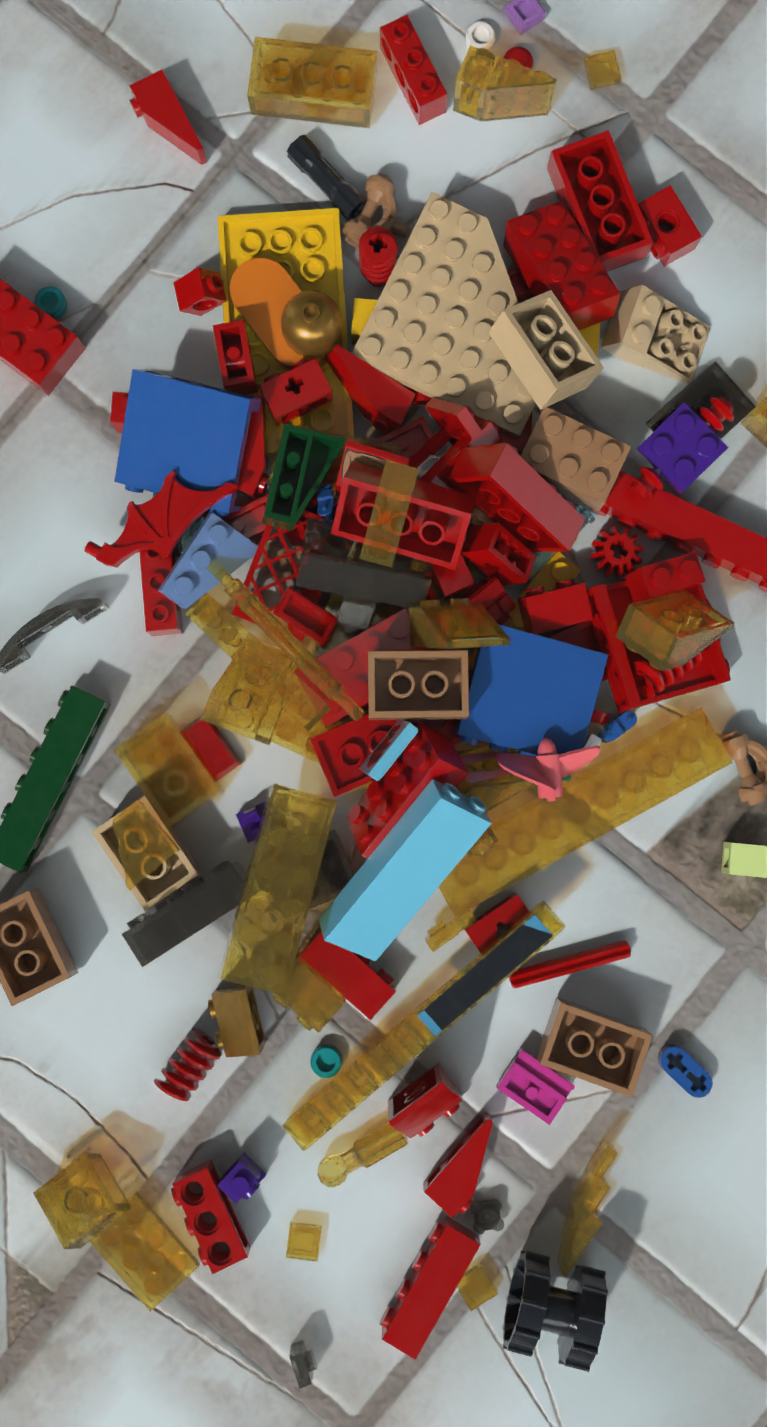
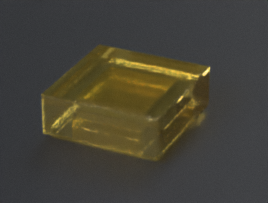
[584,50,621,90]
[286,1222,322,1262]
[457,1263,498,1311]

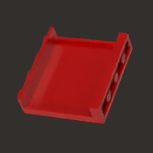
[587,581,731,713]

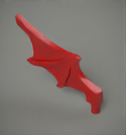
[84,470,239,568]

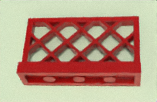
[231,510,343,643]

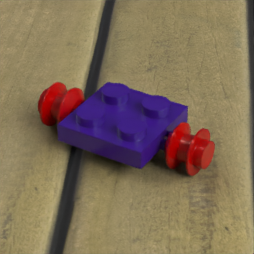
[629,397,734,500]

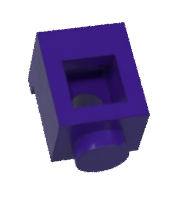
[217,1152,266,1204]

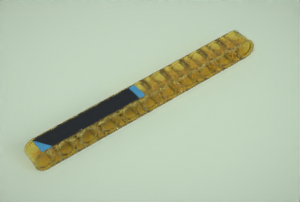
[282,901,566,1151]

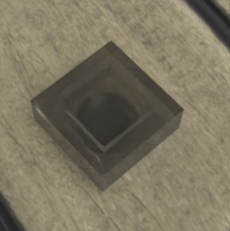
[289,1340,317,1388]

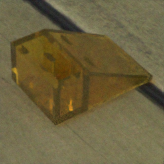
[453,46,557,122]

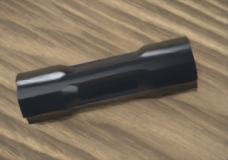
[286,135,366,221]

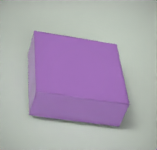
[504,0,546,35]

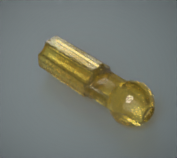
[317,1122,409,1188]

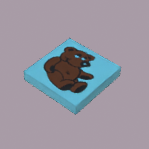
[359,720,419,781]

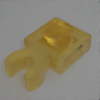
[425,909,477,952]

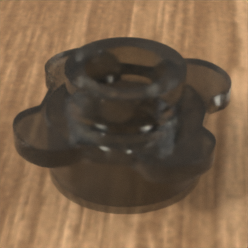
[470,1199,504,1234]

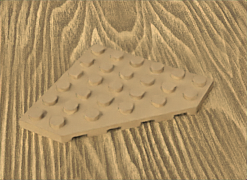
[352,192,536,439]

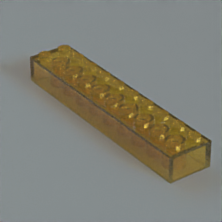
[438,707,733,917]

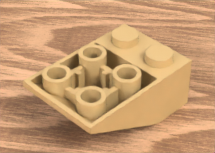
[601,284,711,384]

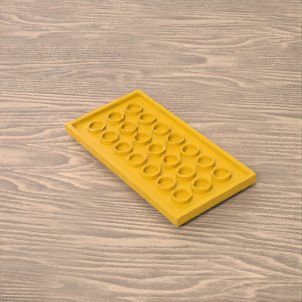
[217,208,355,456]

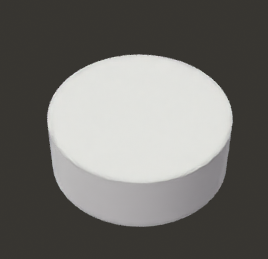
[465,21,496,56]

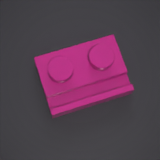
[496,1048,575,1125]

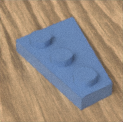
[158,512,258,609]

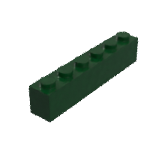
[0,685,111,873]

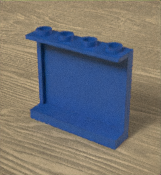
[114,369,261,516]
[451,621,608,756]

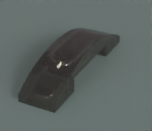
[0,598,109,674]

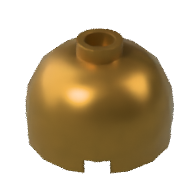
[281,291,343,357]

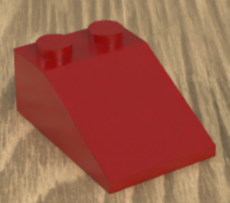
[388,1063,463,1139]

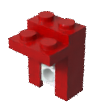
[407,397,504,492]

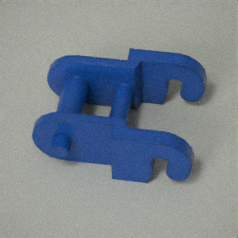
[317,483,338,530]
[597,711,637,743]

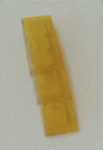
[557,1138,618,1276]

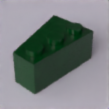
[262,423,347,531]

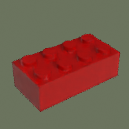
[547,130,653,272]
[503,200,620,331]
[0,279,85,396]
[447,443,585,552]
[331,461,477,570]
[294,609,429,729]
[346,723,469,859]

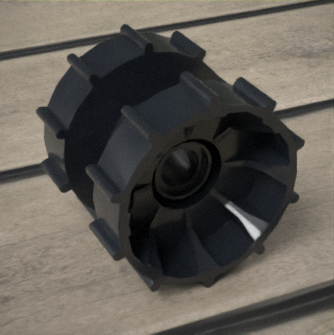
[502,1250,608,1372]

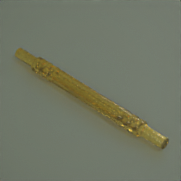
[207,560,364,721]

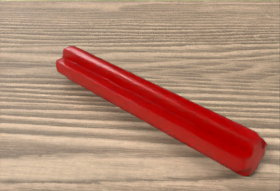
[508,940,631,989]

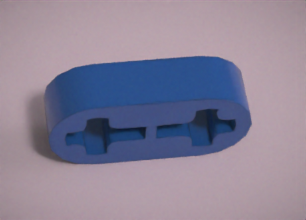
[658,1044,713,1098]

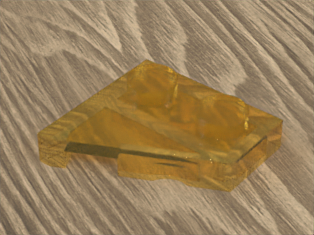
[112,800,180,890]

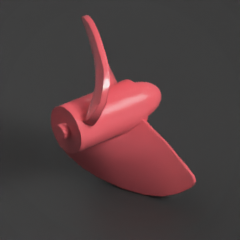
[495,738,600,801]

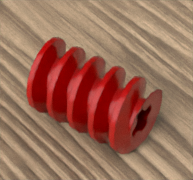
[359,227,398,287]
[631,634,703,698]
[154,1028,222,1101]

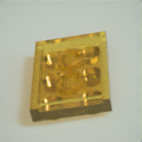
[87,1191,200,1312]

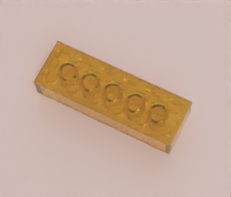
[218,784,337,996]

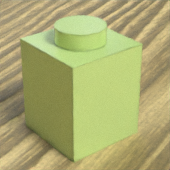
[721,842,767,878]

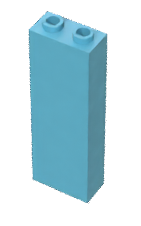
[319,779,492,962]

